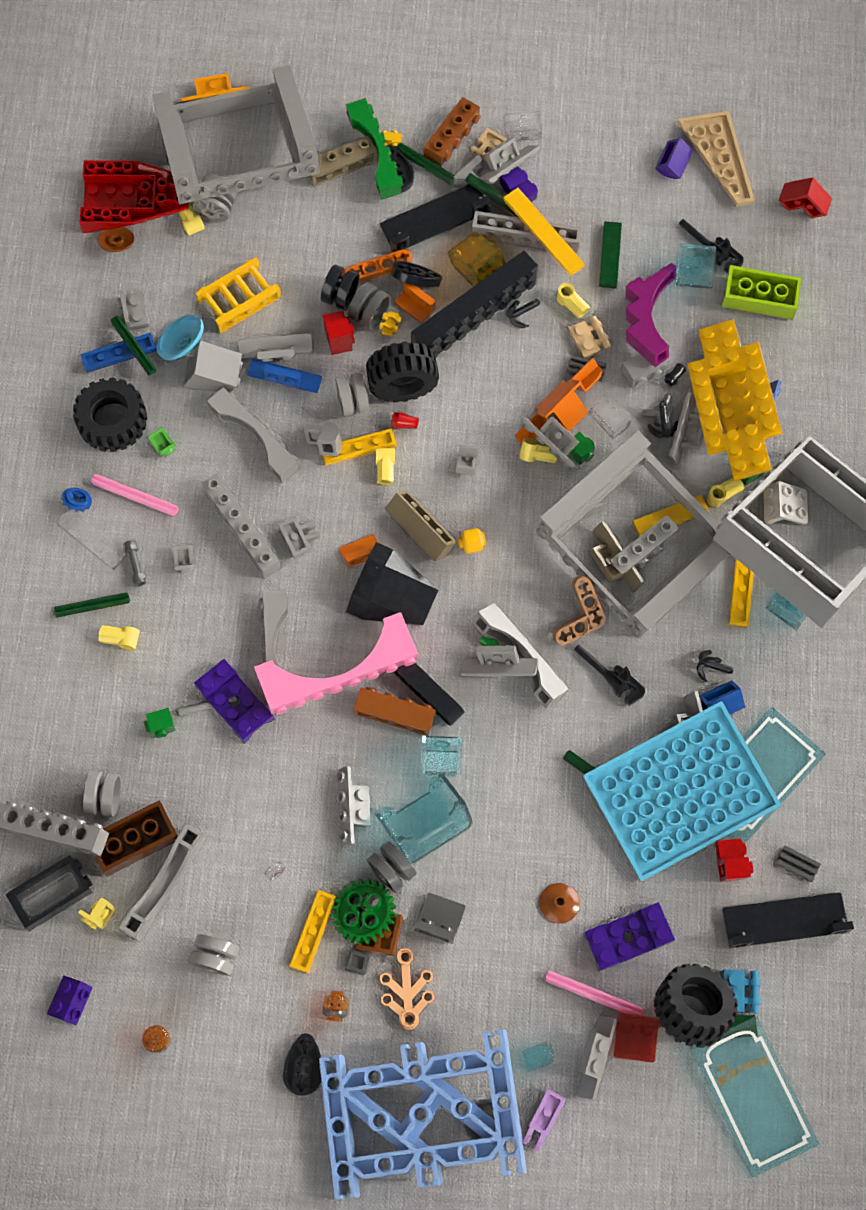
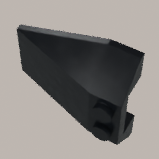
[346,542,439,625]

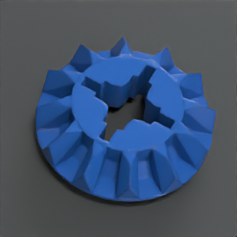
[61,488,92,512]

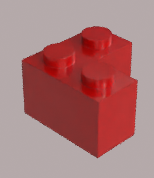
[778,177,832,218]
[322,310,355,355]
[715,838,753,882]

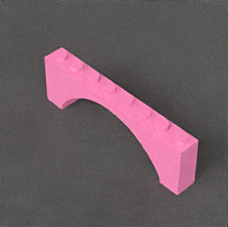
[254,612,418,715]

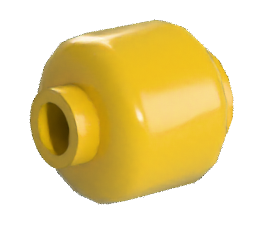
[457,528,486,554]

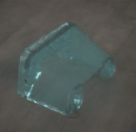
[375,773,472,864]

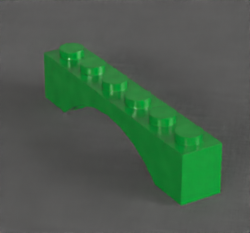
[346,98,403,200]

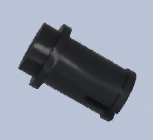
[664,363,686,386]

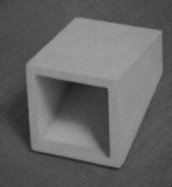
[183,341,243,392]

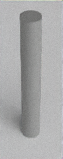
[178,696,237,716]

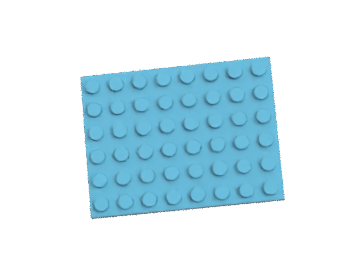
[583,701,782,882]

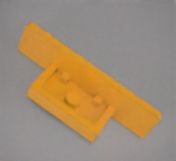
[180,73,249,103]

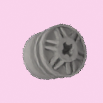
[193,175,238,222]

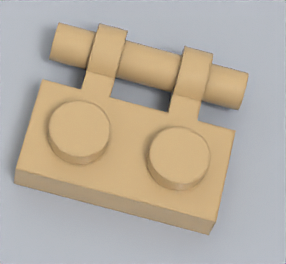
[471,127,507,165]
[568,316,612,359]

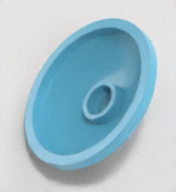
[157,315,204,360]

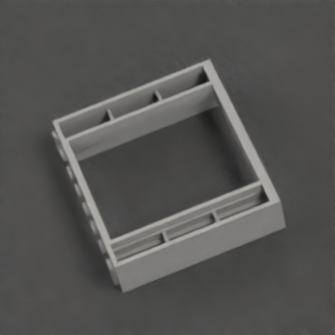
[152,65,320,204]
[535,430,730,638]
[713,436,866,628]

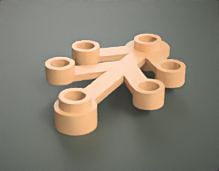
[380,948,434,1030]

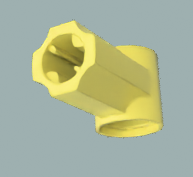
[178,202,205,236]
[556,283,590,319]
[519,438,557,463]
[376,448,395,486]
[706,478,744,508]
[98,625,140,651]

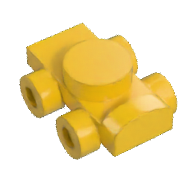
[381,130,402,148]
[379,311,402,337]

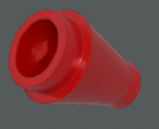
[391,411,419,429]

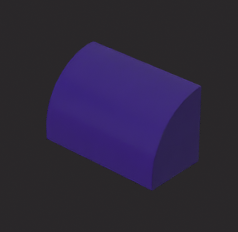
[655,138,693,179]

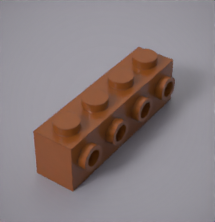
[424,97,481,166]
[353,687,436,737]

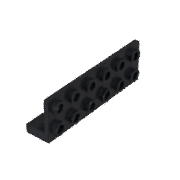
[380,185,491,252]
[722,892,854,949]

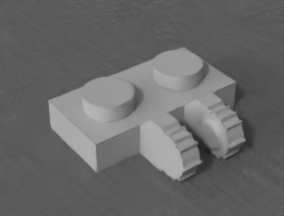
[278,517,320,559]

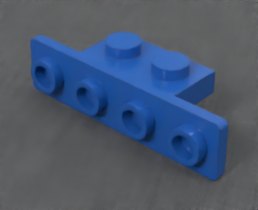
[247,359,322,393]

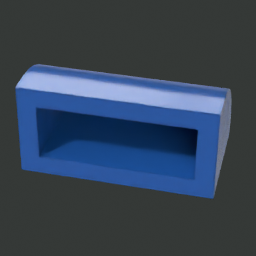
[699,680,745,714]

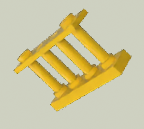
[195,257,281,334]

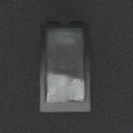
[5,855,93,932]

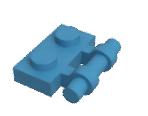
[723,969,761,1013]

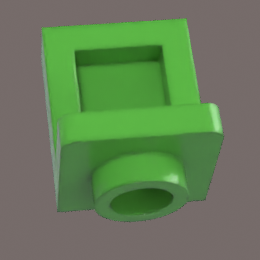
[147,427,176,457]

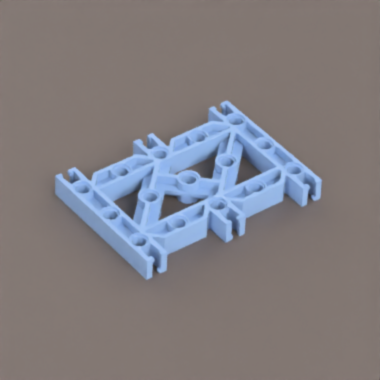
[319,1029,527,1200]

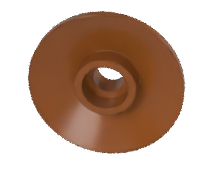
[98,227,134,252]
[539,883,580,924]

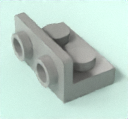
[117,291,149,331]

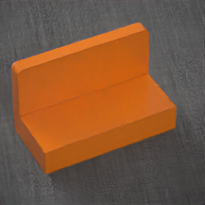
[395,283,436,323]
[340,535,380,568]

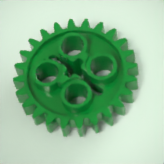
[331,878,397,945]

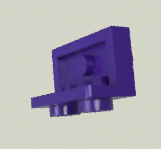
[47,975,93,1026]

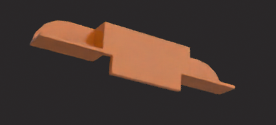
[514,358,602,445]

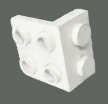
[764,481,808,525]

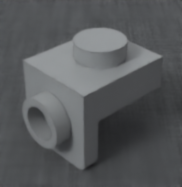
[456,444,478,475]
[173,544,195,573]

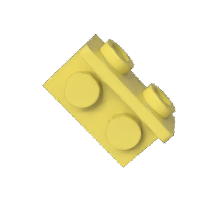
[78,897,116,930]

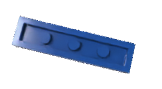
[80,332,157,373]

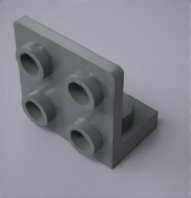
[414,893,466,944]

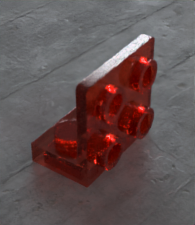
[613,1013,661,1063]

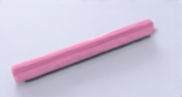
[91,474,179,516]
[545,971,643,1018]

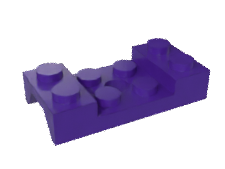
[194,659,275,744]
[583,902,675,972]

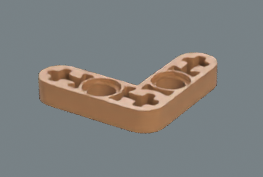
[553,575,605,645]

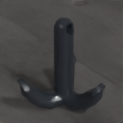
[506,299,540,328]
[647,401,678,438]
[697,650,734,682]

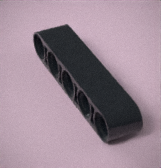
[393,663,465,726]

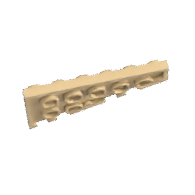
[677,111,755,207]

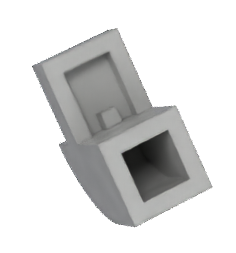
[304,421,342,456]

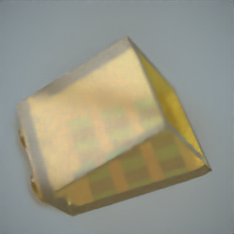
[447,232,506,287]

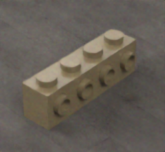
[308,136,378,187]
[385,489,457,561]

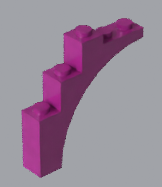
[625,263,676,367]

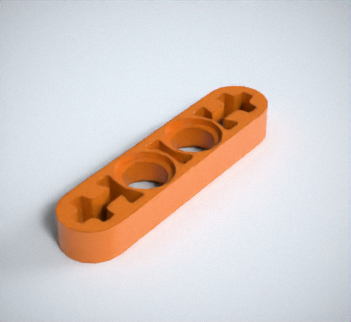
[345,249,412,283]

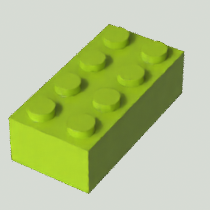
[722,265,802,320]

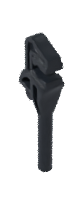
[679,219,744,273]
[574,644,645,706]

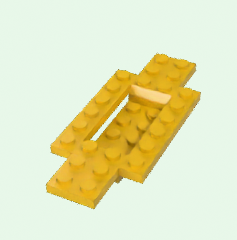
[687,319,783,481]

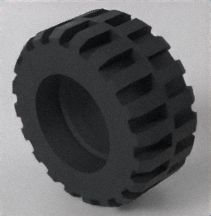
[366,342,439,402]
[73,377,147,452]
[654,964,738,1048]

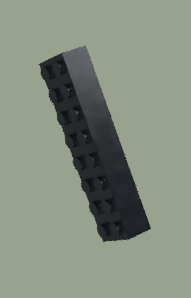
[411,250,538,358]

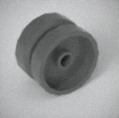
[348,282,391,330]
[366,841,417,893]

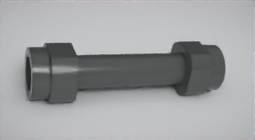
[124,540,146,586]

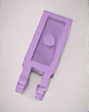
[522,1089,566,1152]

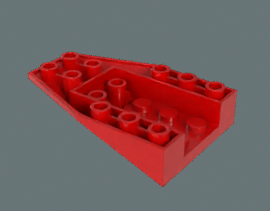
[79,160,189,234]

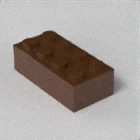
[95,800,178,877]

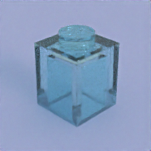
[522,1042,555,1072]

